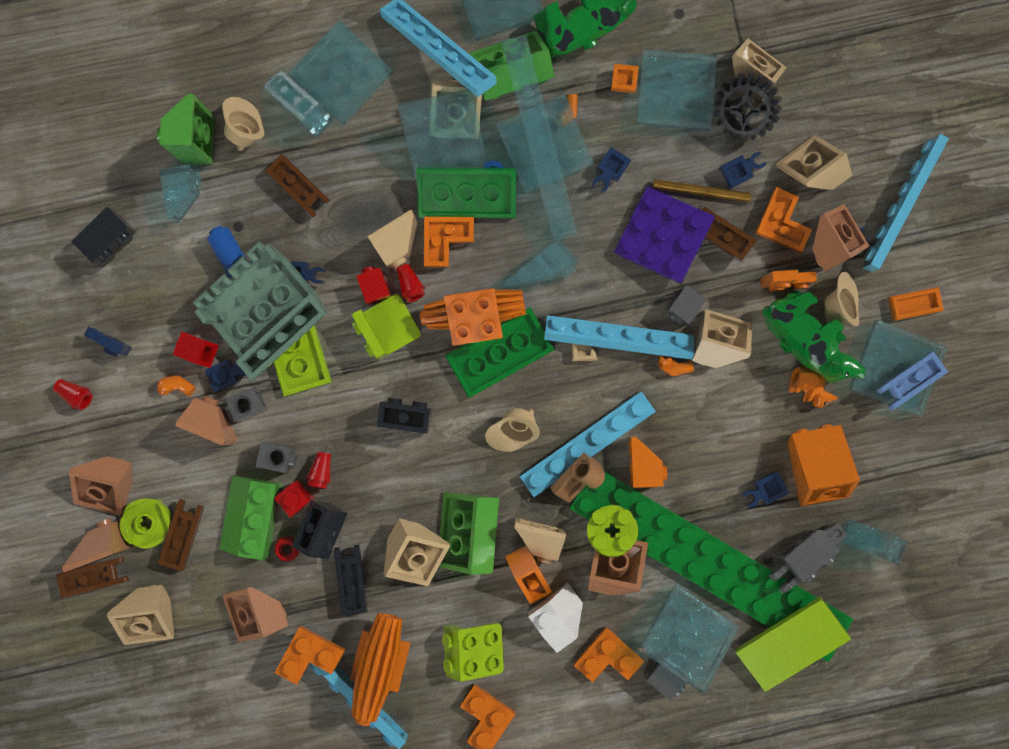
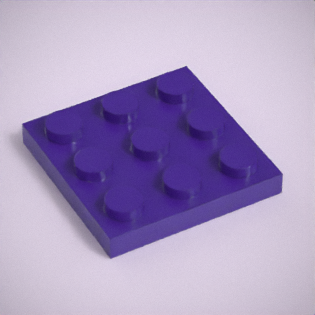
[614,186,715,284]

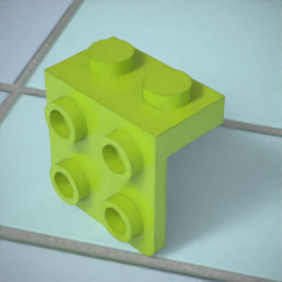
[351,294,421,360]
[442,623,504,682]

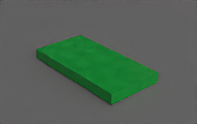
[416,167,516,218]
[444,307,555,398]

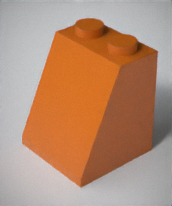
[788,424,860,507]

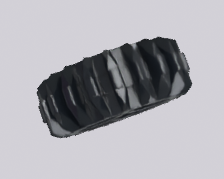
[713,72,782,141]

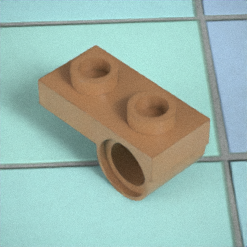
[550,452,605,503]

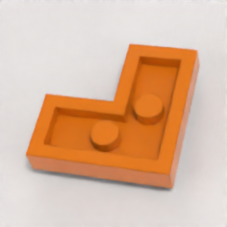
[755,187,812,253]
[424,217,474,268]
[760,270,817,292]
[274,625,346,685]
[573,626,645,682]
[460,683,515,749]

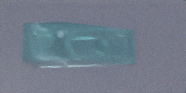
[263,70,334,138]
[501,239,578,290]

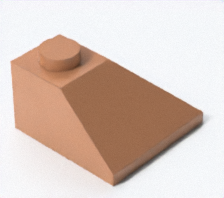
[812,204,869,272]
[175,395,237,445]
[69,456,133,516]
[62,518,130,572]
[588,535,648,595]
[222,587,289,642]

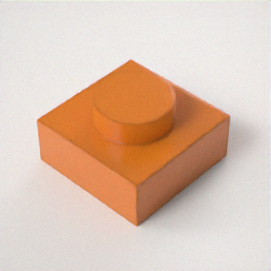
[611,64,639,93]

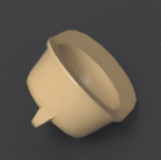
[222,97,264,151]
[824,272,860,327]
[485,408,540,452]

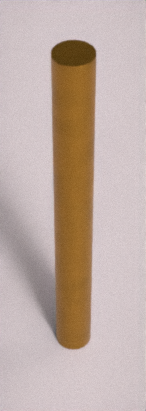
[652,179,751,202]

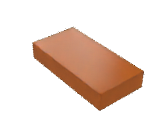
[887,287,944,321]

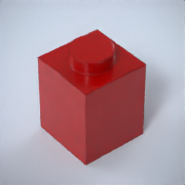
[356,266,391,306]
[172,331,219,368]
[274,480,315,517]

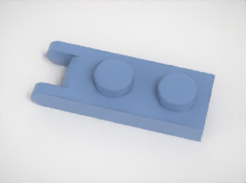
[876,351,948,411]

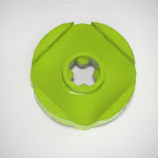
[119,498,172,549]
[587,505,638,557]

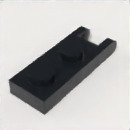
[334,545,368,616]

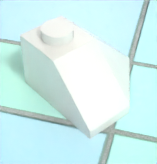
[528,582,583,653]

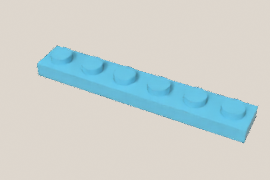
[380,0,497,97]
[863,134,949,272]
[544,315,694,359]
[520,391,656,497]
[289,640,408,749]

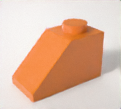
[628,437,667,488]
[505,545,553,605]

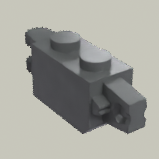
[769,523,847,593]

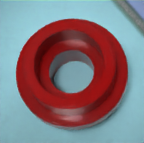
[274,536,300,562]

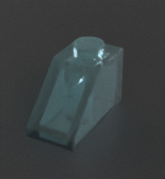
[159,165,202,223]
[841,519,907,565]

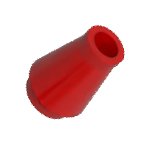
[396,264,425,302]
[53,379,93,410]
[306,452,331,490]

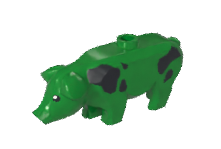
[534,0,637,58]
[762,291,866,384]

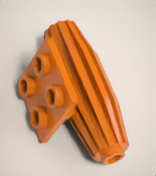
[420,288,526,345]
[350,612,411,726]

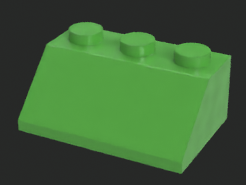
[468,30,555,101]
[157,94,215,165]
[219,475,282,560]
[439,492,499,575]

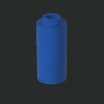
[207,226,246,278]

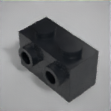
[72,207,136,266]
[376,398,432,434]
[292,500,348,559]

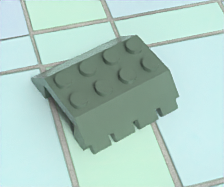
[193,241,327,381]

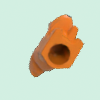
[788,365,838,408]

